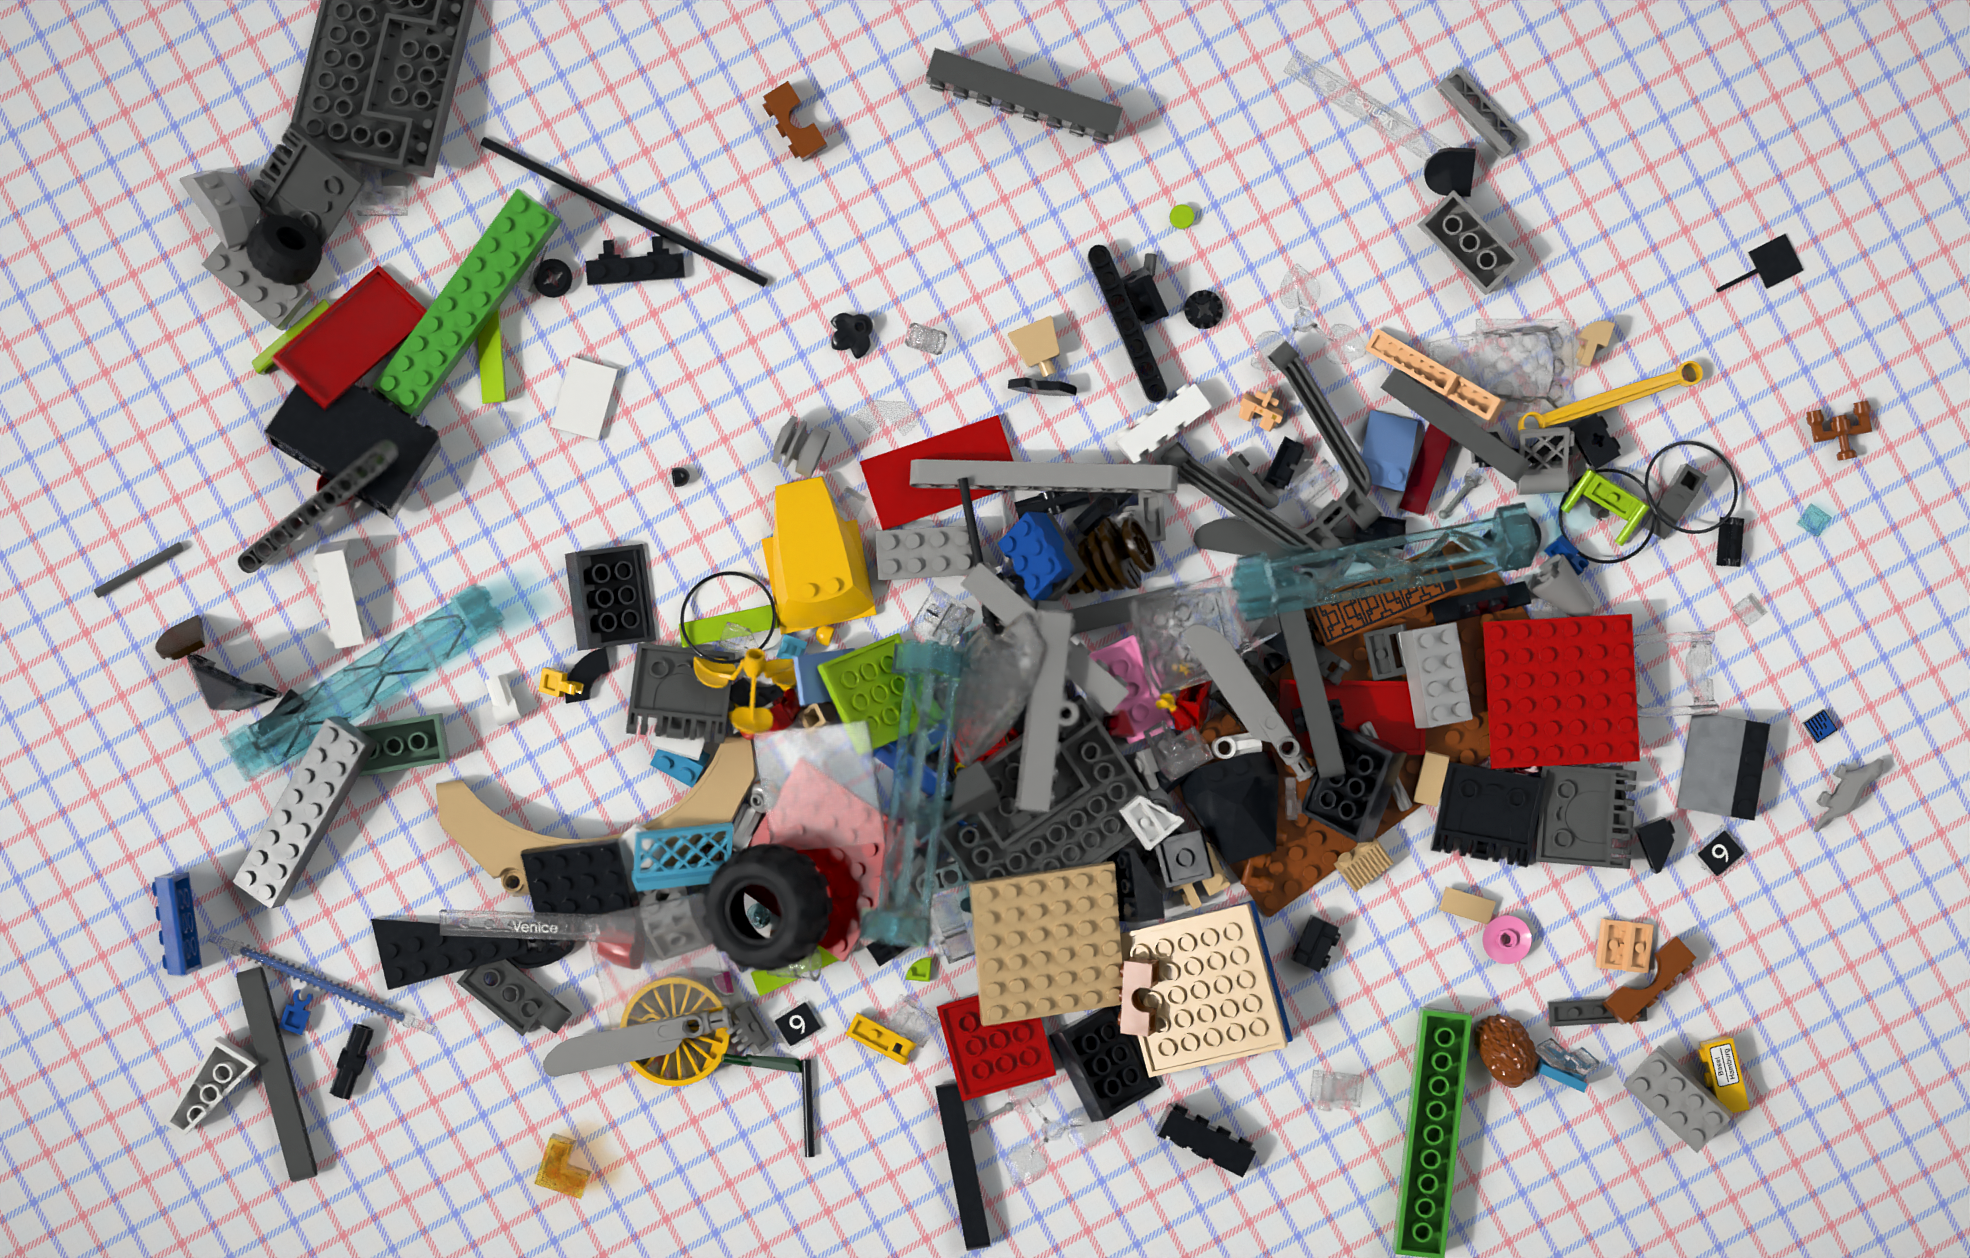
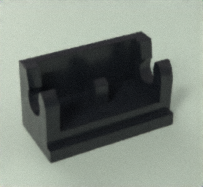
[1121,266,1169,324]

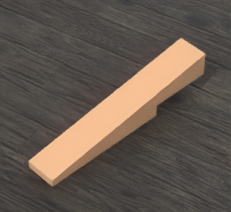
[1365,328,1506,424]

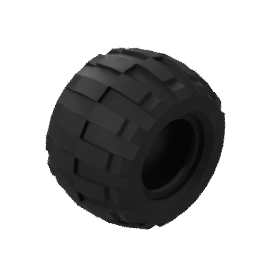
[702,843,833,971]

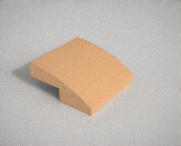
[1596,919,1654,973]

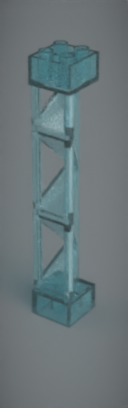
[1231,502,1538,622]
[220,583,505,782]
[859,639,964,947]

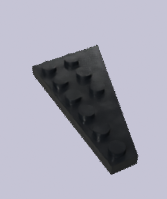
[371,919,530,990]

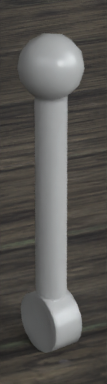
[968,1102,1014,1130]

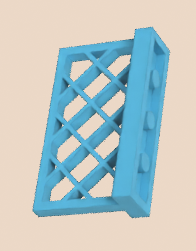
[631,822,733,891]

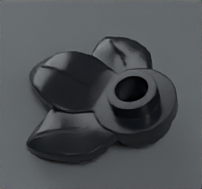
[831,313,873,359]

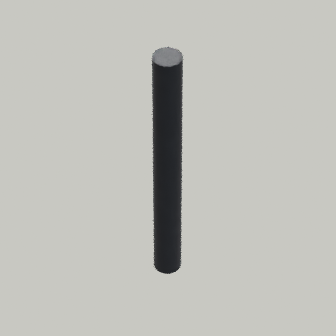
[801,1059,815,1157]

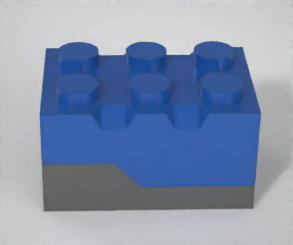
[997,512,1087,601]

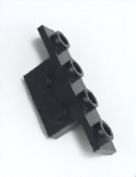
[1430,581,1532,625]

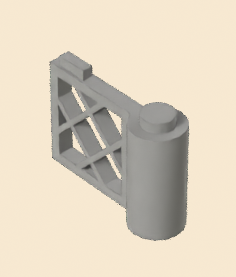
[1516,427,1574,495]

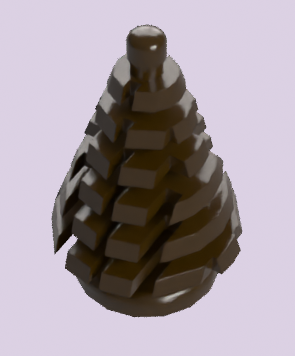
[1067,517,1156,594]

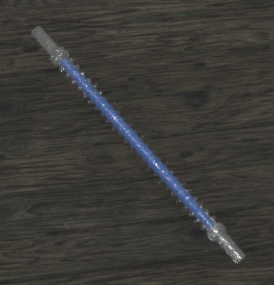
[208,932,437,1036]

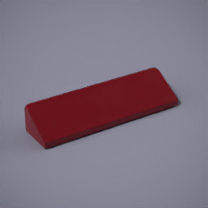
[1399,423,1452,516]
[1102,709,1136,739]

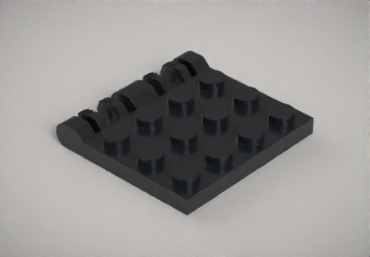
[1430,761,1546,868]
[521,838,636,937]

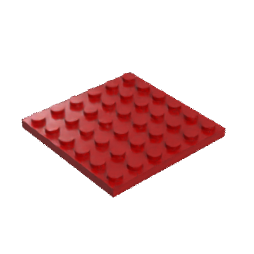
[1483,614,1640,769]
[745,757,922,962]

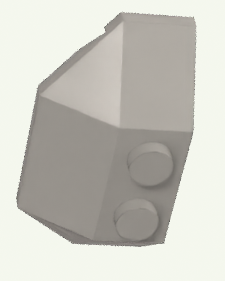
[180,171,261,249]

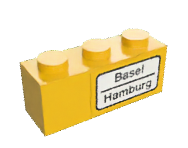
[1698,1035,1750,1113]

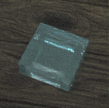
[1796,504,1832,538]

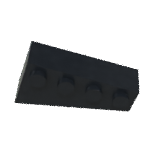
[1155,1103,1256,1178]

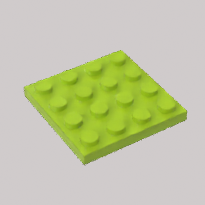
[817,633,940,756]

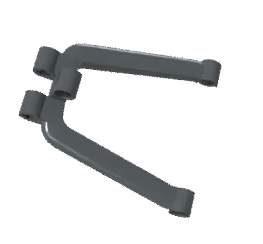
[1161,340,1382,564]

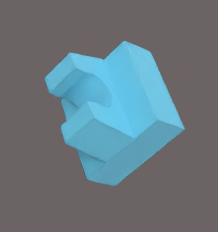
[776,634,808,659]

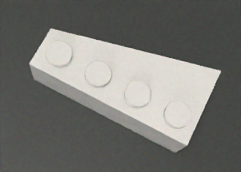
[1115,383,1212,464]
[311,539,367,649]
[163,1036,259,1136]

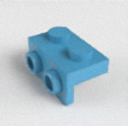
[650,749,710,788]

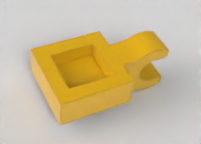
[538,667,584,697]

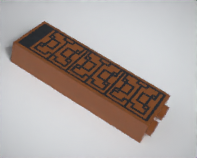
[1304,545,1462,647]

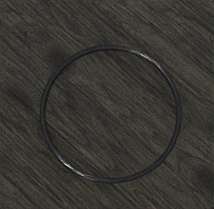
[1645,441,1738,534]
[1558,468,1656,564]
[680,571,776,664]

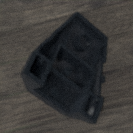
[186,653,282,712]
[1179,751,1279,865]

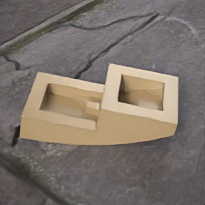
[1413,750,1450,807]
[1439,886,1496,925]

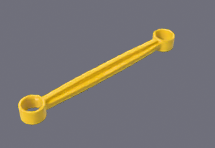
[1518,361,1703,438]

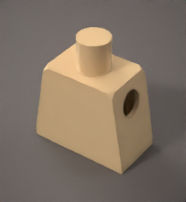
[1008,315,1060,378]

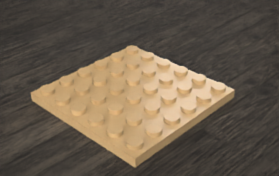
[969,861,1123,1026]
[1120,903,1288,1077]

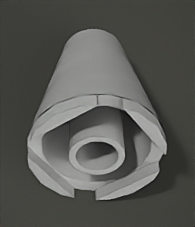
[1527,554,1594,617]

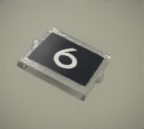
[1691,824,1750,882]
[769,996,827,1052]

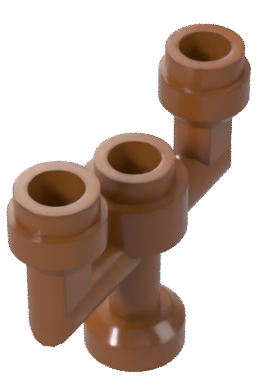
[1806,400,1872,461]
[1240,829,1287,894]

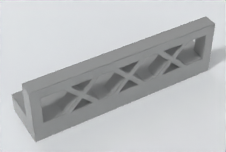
[1435,67,1524,158]

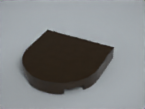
[155,615,205,660]

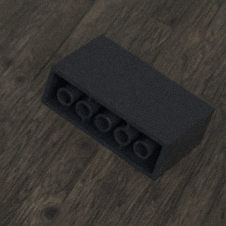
[264,383,441,520]

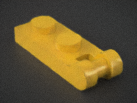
[845,1012,917,1066]

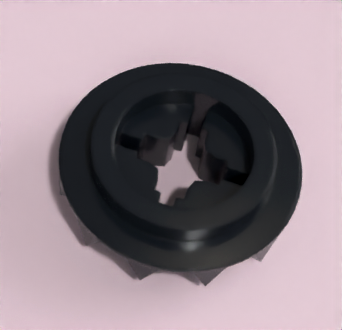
[533,259,573,298]
[1184,290,1224,329]

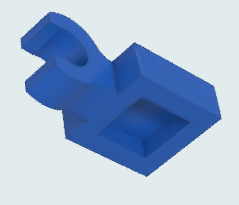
[1544,534,1590,576]

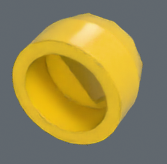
[816,626,835,647]

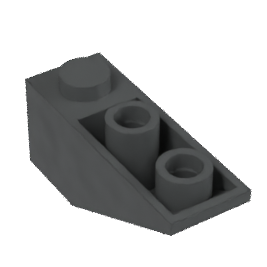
[1643,463,1707,540]

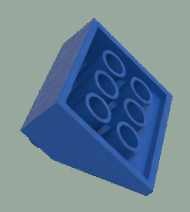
[152,872,202,976]

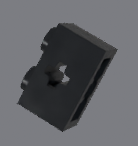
[1571,413,1621,470]

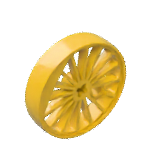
[620,974,731,1086]

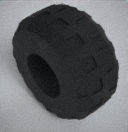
[246,214,323,285]

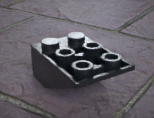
[1107,848,1165,922]

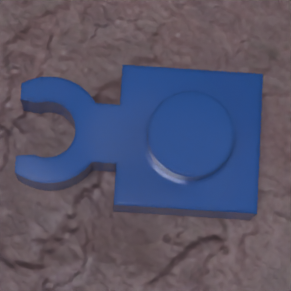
[279,989,313,1035]

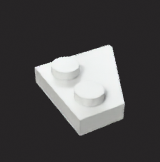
[1119,796,1184,850]

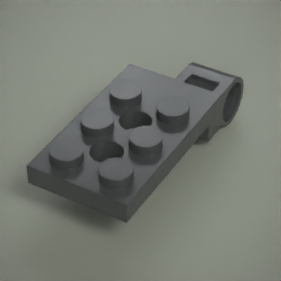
[457,959,572,1037]

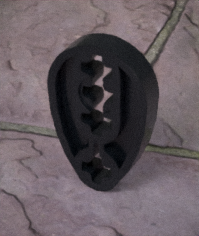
[508,921,576,969]

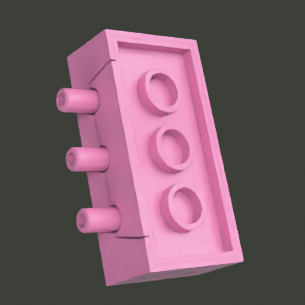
[1089,635,1177,744]

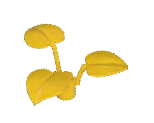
[694,648,797,734]

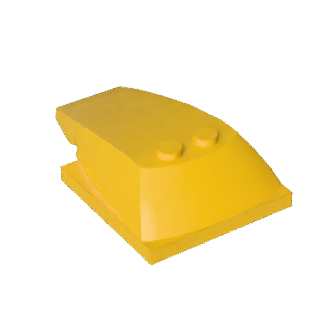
[761,476,877,635]

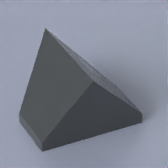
[951,760,1001,815]

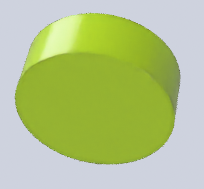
[1169,204,1194,230]

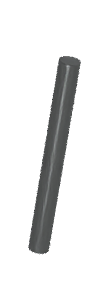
[94,542,184,598]

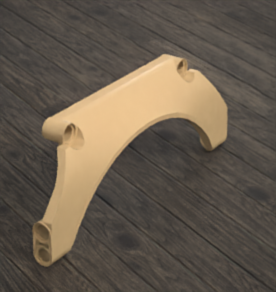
[436,734,757,897]

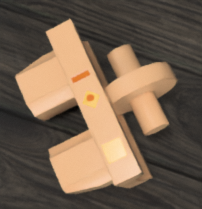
[1238,388,1284,432]

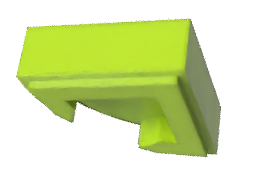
[905,957,932,982]

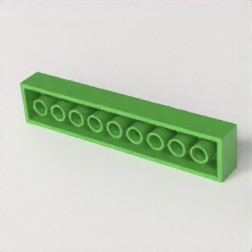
[373,189,563,416]
[1392,1007,1472,1258]

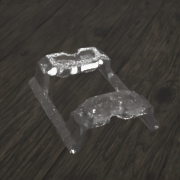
[1633,631,1719,718]

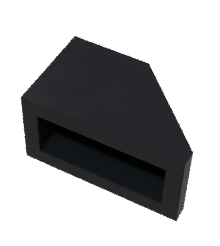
[1634,816,1675,874]

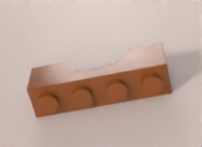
[1602,936,1696,1025]

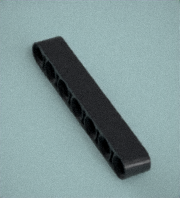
[1087,245,1167,403]
[935,1082,991,1251]

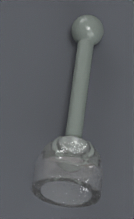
[1438,467,1486,519]

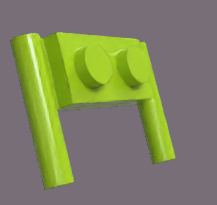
[1561,468,1650,546]

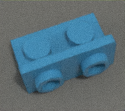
[1536,1048,1589,1093]

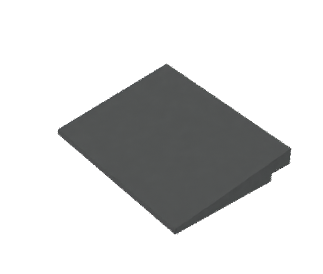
[285,0,476,178]
[918,695,1155,882]

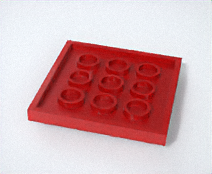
[936,995,1057,1102]

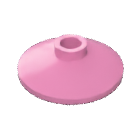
[1482,915,1532,964]

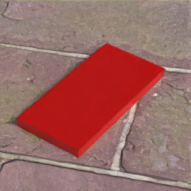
[272,265,428,410]
[860,415,1014,531]
[1278,679,1426,755]

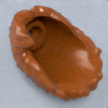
[1474,1014,1538,1088]

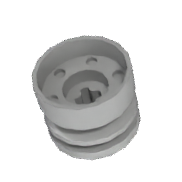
[772,415,831,478]

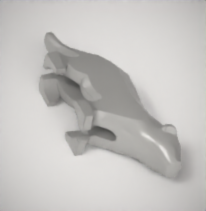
[1814,759,1884,832]

